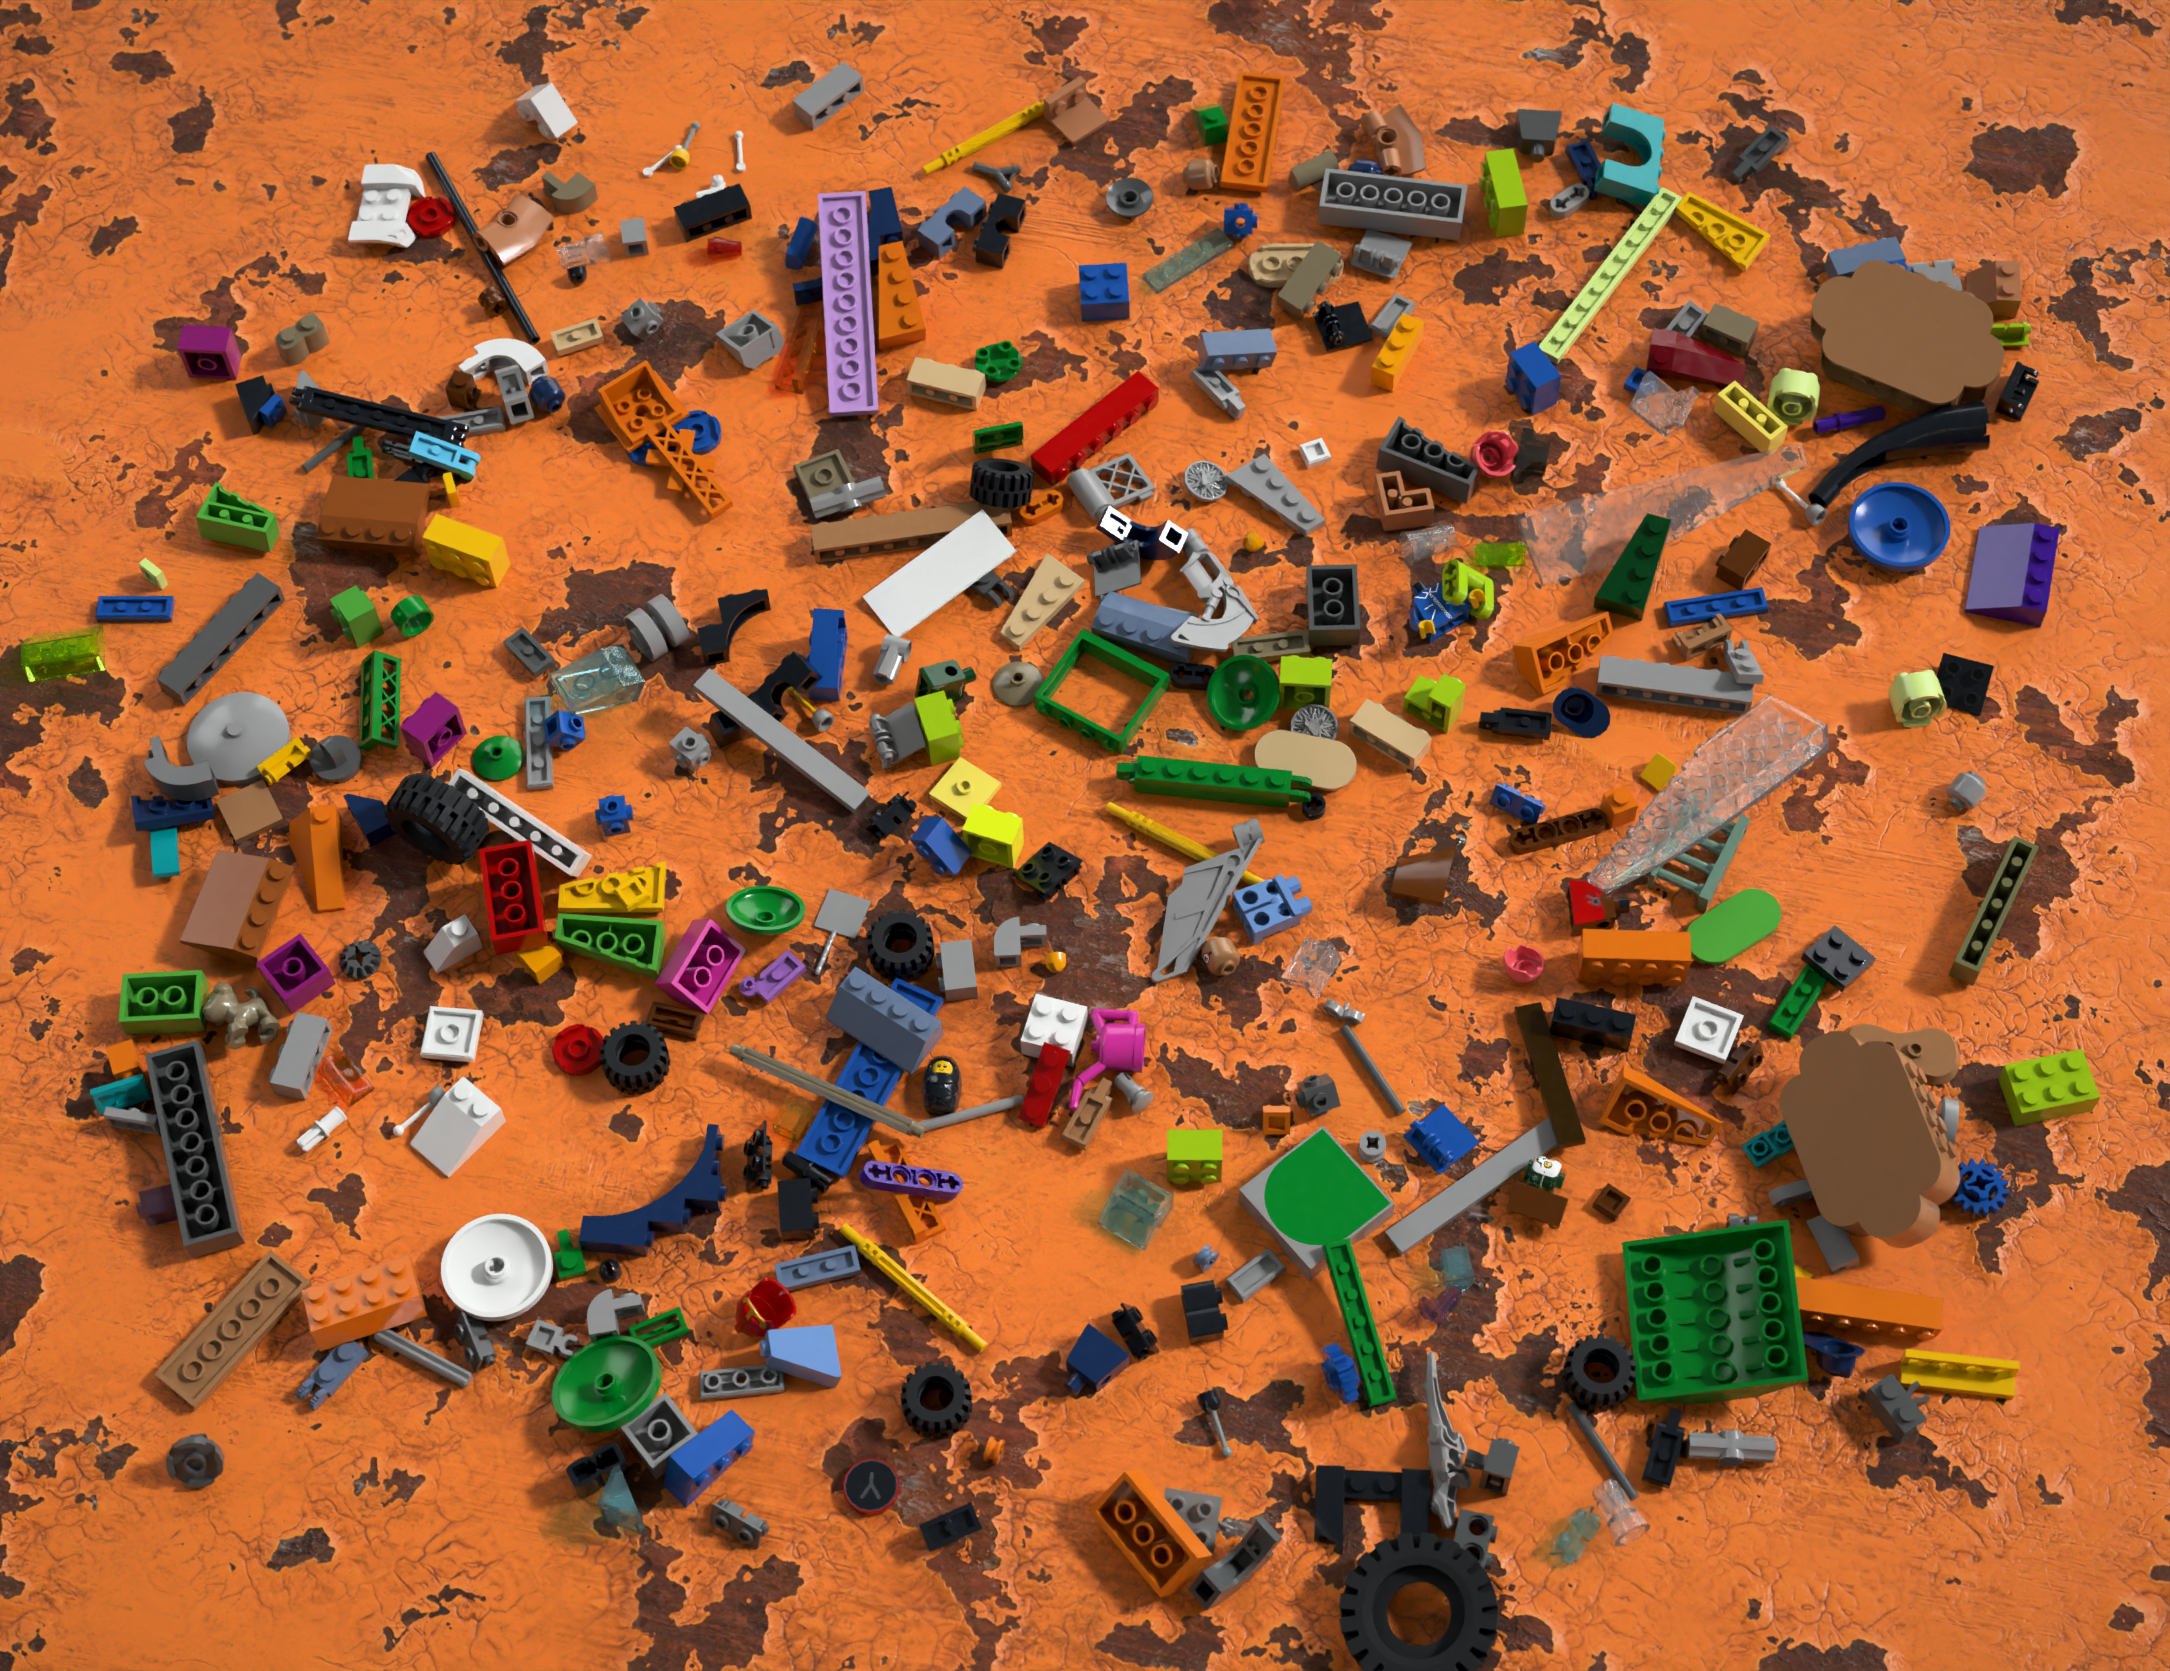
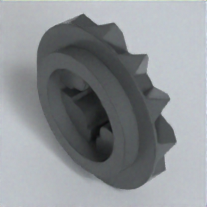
[339,939,382,979]

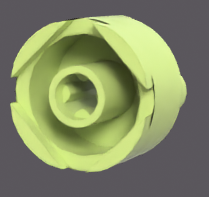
[1767,368,1820,426]
[1888,670,1947,728]

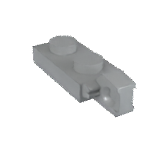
[1190,366,1246,420]

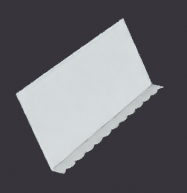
[863,509,1017,637]

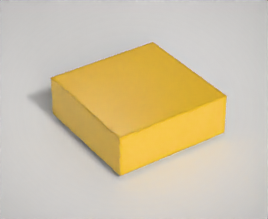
[442,472,461,507]
[614,876,651,912]

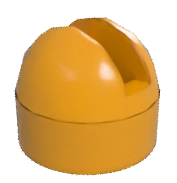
[1243,530,1265,552]
[1045,952,1066,973]

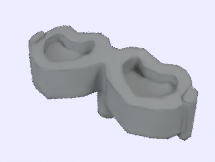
[1323,998,1366,1025]

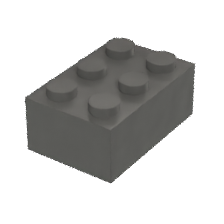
[1305,564,1360,646]

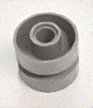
[624,594,690,662]

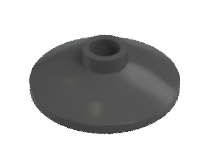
[1106,178,1153,217]

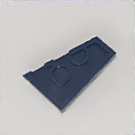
[131,796,215,831]

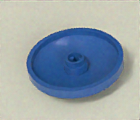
[1848,482,1950,572]

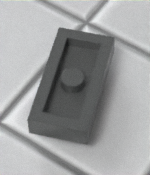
[503,627,555,678]

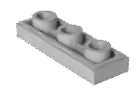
[699,1365,785,1401]

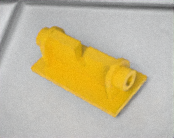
[256,736,312,786]

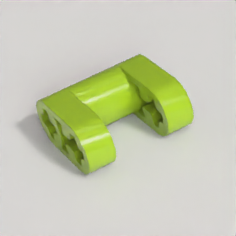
[1442,559,1494,620]

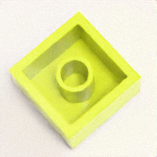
[962,803,1024,869]

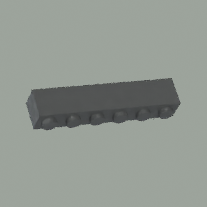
[156,572,285,706]

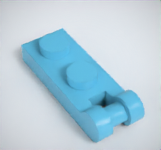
[408,431,481,480]

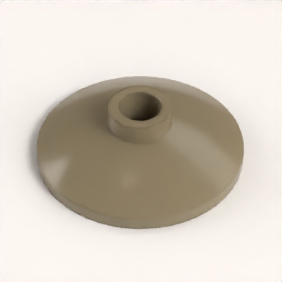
[993,661,1044,707]

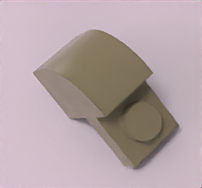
[542,171,598,214]

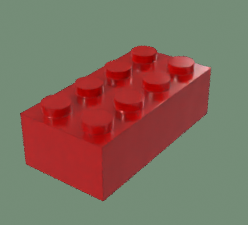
[479,840,549,956]

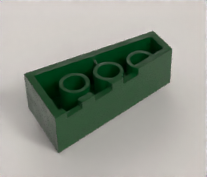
[1593,513,1672,621]

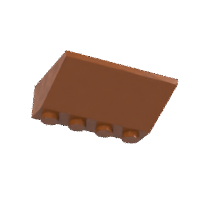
[316,476,431,556]
[180,850,294,969]

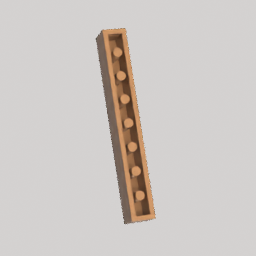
[810,501,1013,563]

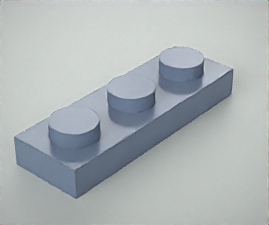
[774,1245,861,1291]

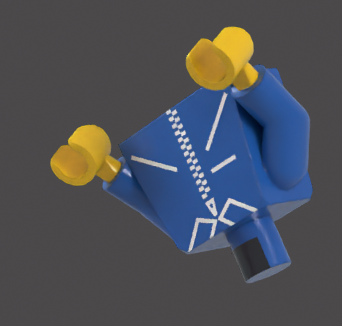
[1409,581,1486,643]

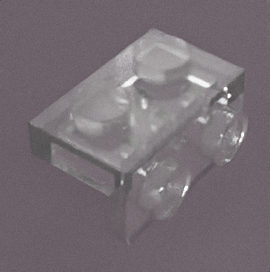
[1281,937,1342,998]

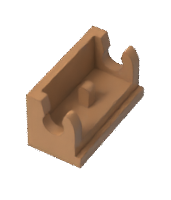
[1671,613,1733,662]

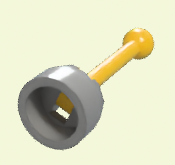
[787,687,835,732]

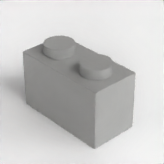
[936,939,978,1002]

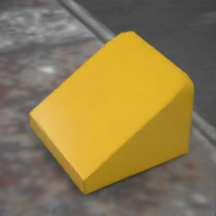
[1639,753,1677,793]

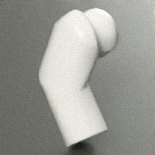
[696,175,726,199]

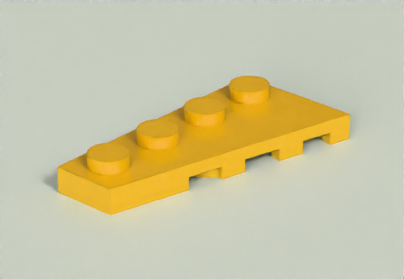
[558,861,667,913]

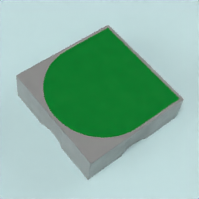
[1239,1126,1395,1281]

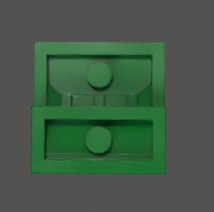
[972,421,1024,454]

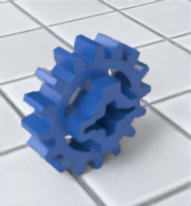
[1952,1158,2009,1218]
[1321,1343,1360,1405]

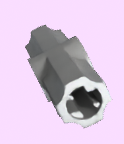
[809,476,887,519]
[1687,1430,1776,1465]

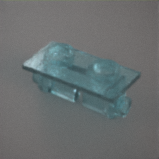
[1550,1506,1602,1565]

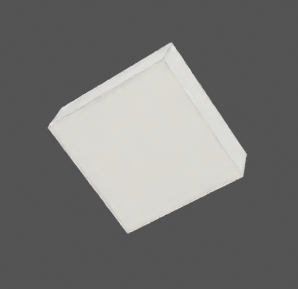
[1299,438,1331,469]

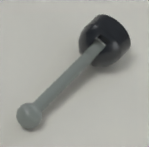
[1197,1389,1232,1458]

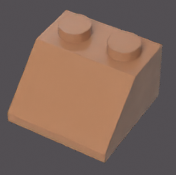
[1966,260,2021,318]

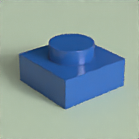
[1623,366,1658,400]
[259,394,287,429]

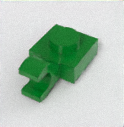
[554,1229,588,1282]

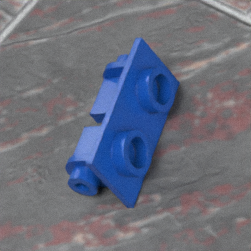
[1489,783,1546,824]

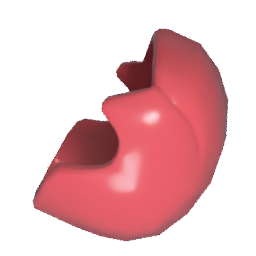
[1503,944,1545,983]

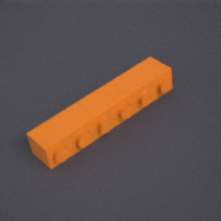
[1796,1277,1944,1340]

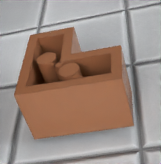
[1374,471,1434,532]

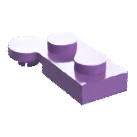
[739,950,807,1005]

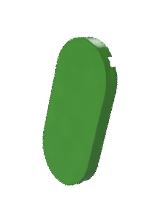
[1687,889,1781,966]

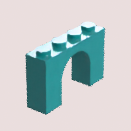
[1594,103,1666,207]

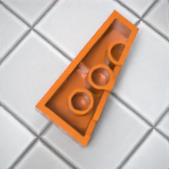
[879,241,926,350]

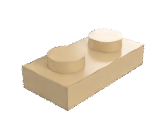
[550,318,604,356]

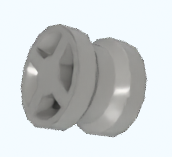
[1358,1130,1386,1164]

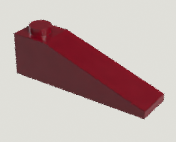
[1646,328,1746,387]

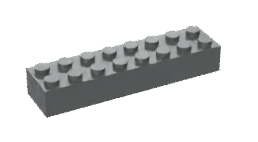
[145,1040,245,1259]

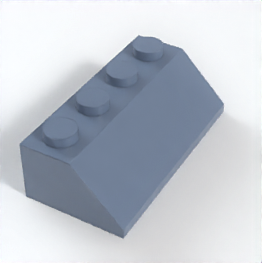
[1091,591,1195,663]
[825,966,943,1075]

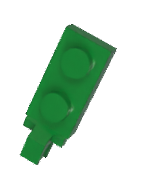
[347,436,375,479]

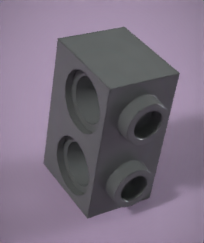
[1454,1509,1498,1571]

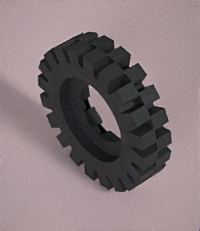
[1339,1532,1500,1671]

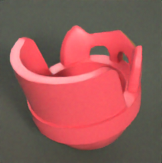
[1469,430,1518,478]

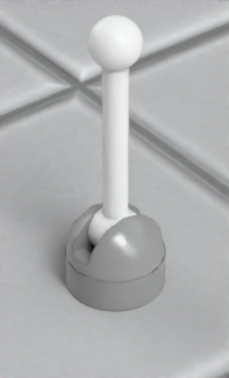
[1776,480,1827,526]
[393,1084,446,1136]

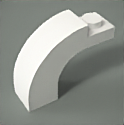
[458,338,549,386]

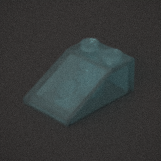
[549,644,645,715]

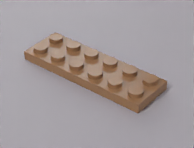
[154,1250,312,1410]

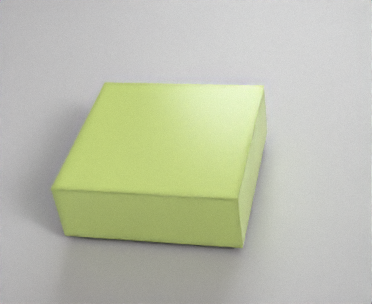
[139,558,168,590]

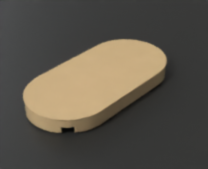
[1248,243,1344,288]
[1255,730,1356,792]

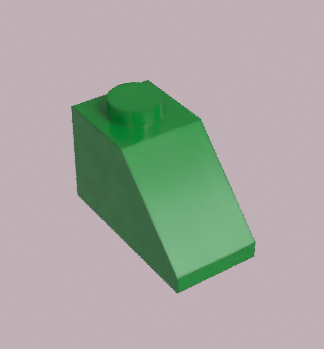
[1191,103,1228,147]

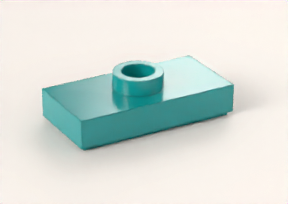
[90,1073,152,1115]

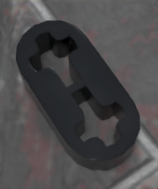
[1169,662,1216,691]

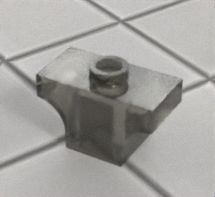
[1513,428,1551,483]

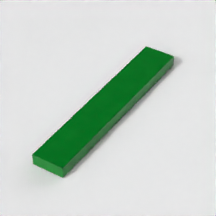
[1322,1238,1397,1407]

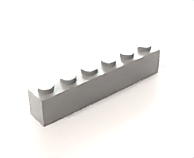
[1595,656,1754,715]

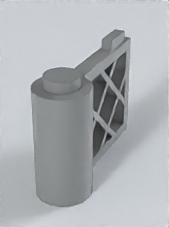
[1066,453,1155,521]

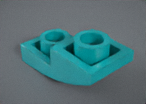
[150,827,180,878]
[1741,1120,1795,1169]

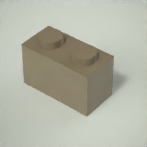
[1700,303,1759,357]

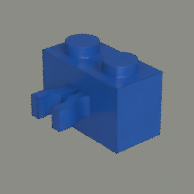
[909,816,973,876]

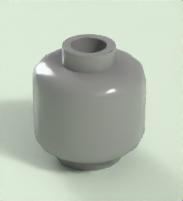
[1947,771,1986,810]

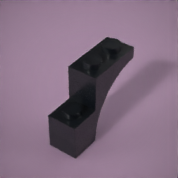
[698,589,771,666]

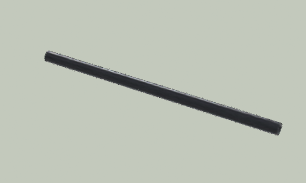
[425,152,540,345]

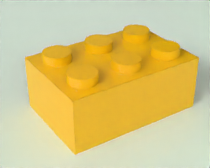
[422,514,511,588]

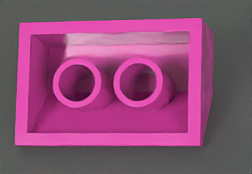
[655,919,746,1014]

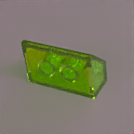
[21,625,106,682]

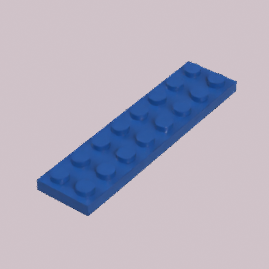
[795,977,944,1180]

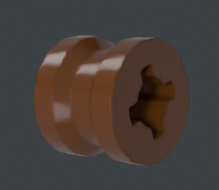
[478,287,508,318]

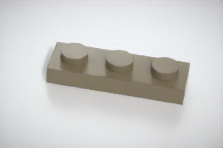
[1231,630,1310,662]

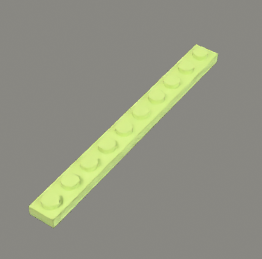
[1539,187,1683,364]

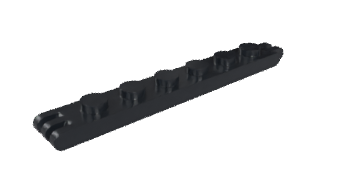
[289,386,470,448]

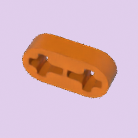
[1019,490,1063,526]

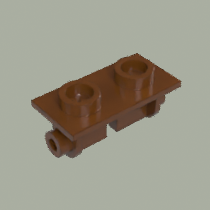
[1716,1040,1764,1095]

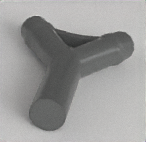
[972,162,1021,192]

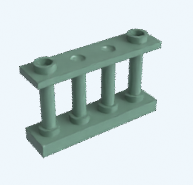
[1646,793,1750,912]

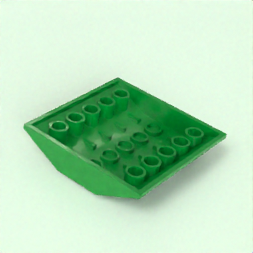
[1622,1220,1809,1404]

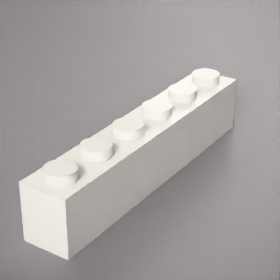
[448,768,592,877]

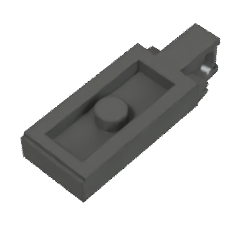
[1732,125,1788,184]

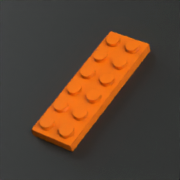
[1220,71,1285,193]

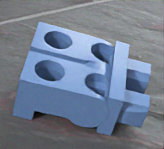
[1232,874,1312,945]

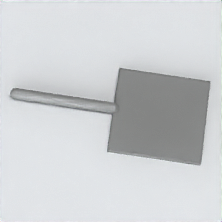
[814,888,871,975]

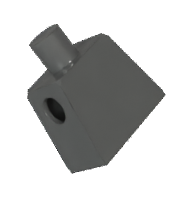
[1515,109,1562,163]

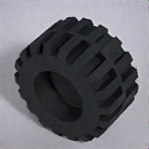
[969,458,1034,508]
[867,909,935,982]
[599,1021,670,1095]
[1562,1333,1636,1412]
[900,1361,972,1439]

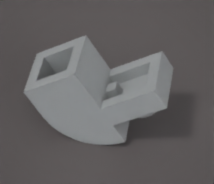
[495,364,534,425]
[994,917,1047,967]
[587,1289,645,1342]

